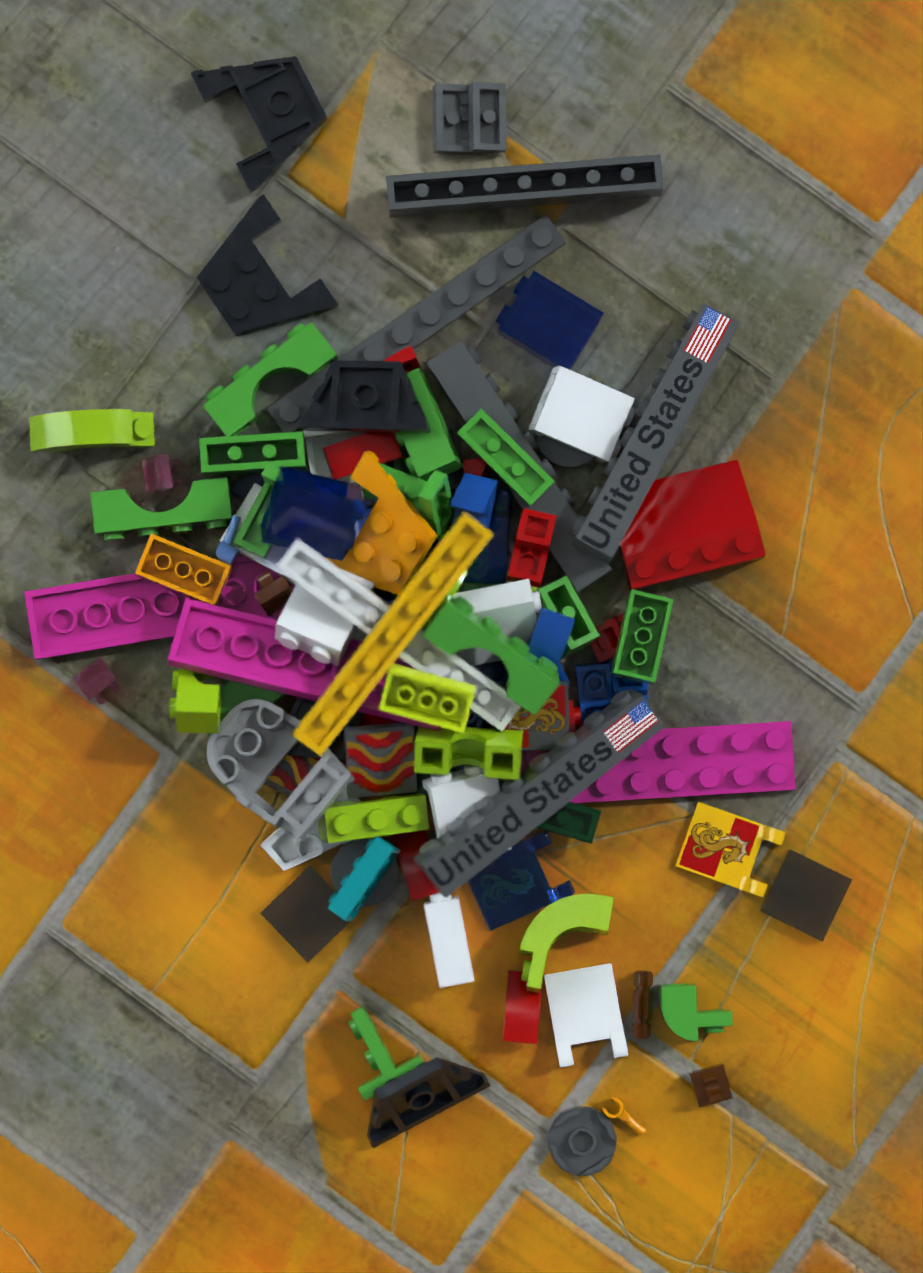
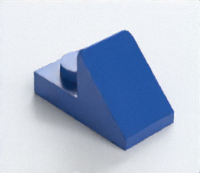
[450,473,499,548]

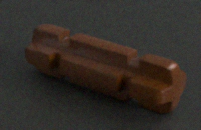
[632,970,653,1039]

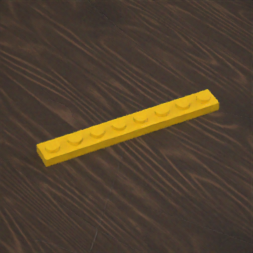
[293,511,493,756]

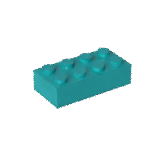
[328,836,401,922]

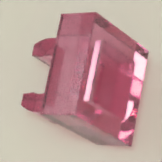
[142,454,183,494]
[74,657,119,704]

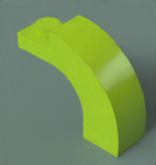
[29,409,155,452]
[519,894,614,993]

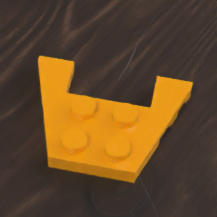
[311,451,437,595]

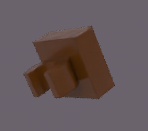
[254,570,293,616]
[689,1064,733,1107]

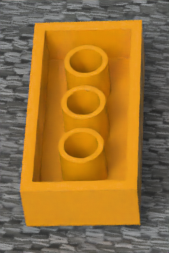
[135,534,233,606]

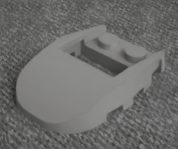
[207,699,355,841]

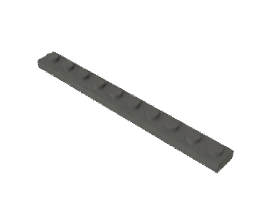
[267,215,566,433]

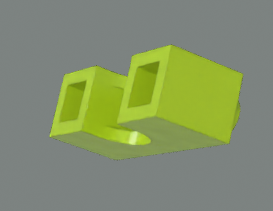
[169,668,221,734]
[414,726,523,780]
[318,792,429,843]

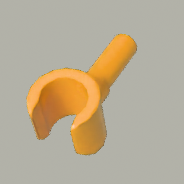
[603,1097,646,1136]

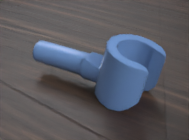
[216,515,241,565]

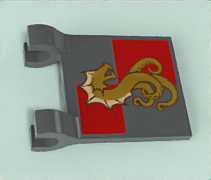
[495,681,570,750]

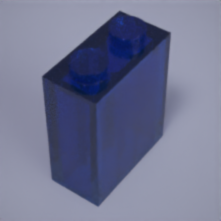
[496,270,604,370]
[260,466,367,561]

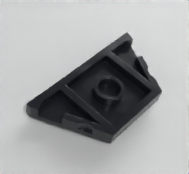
[297,360,430,433]
[367,1057,490,1148]

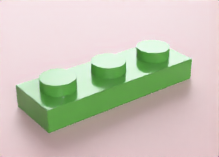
[457,408,555,507]

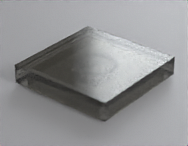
[759,849,852,942]
[260,865,358,963]

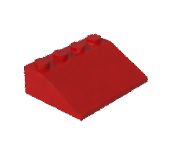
[619,460,766,591]

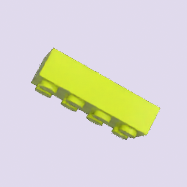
[379,663,477,733]

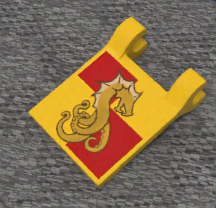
[676,802,786,897]

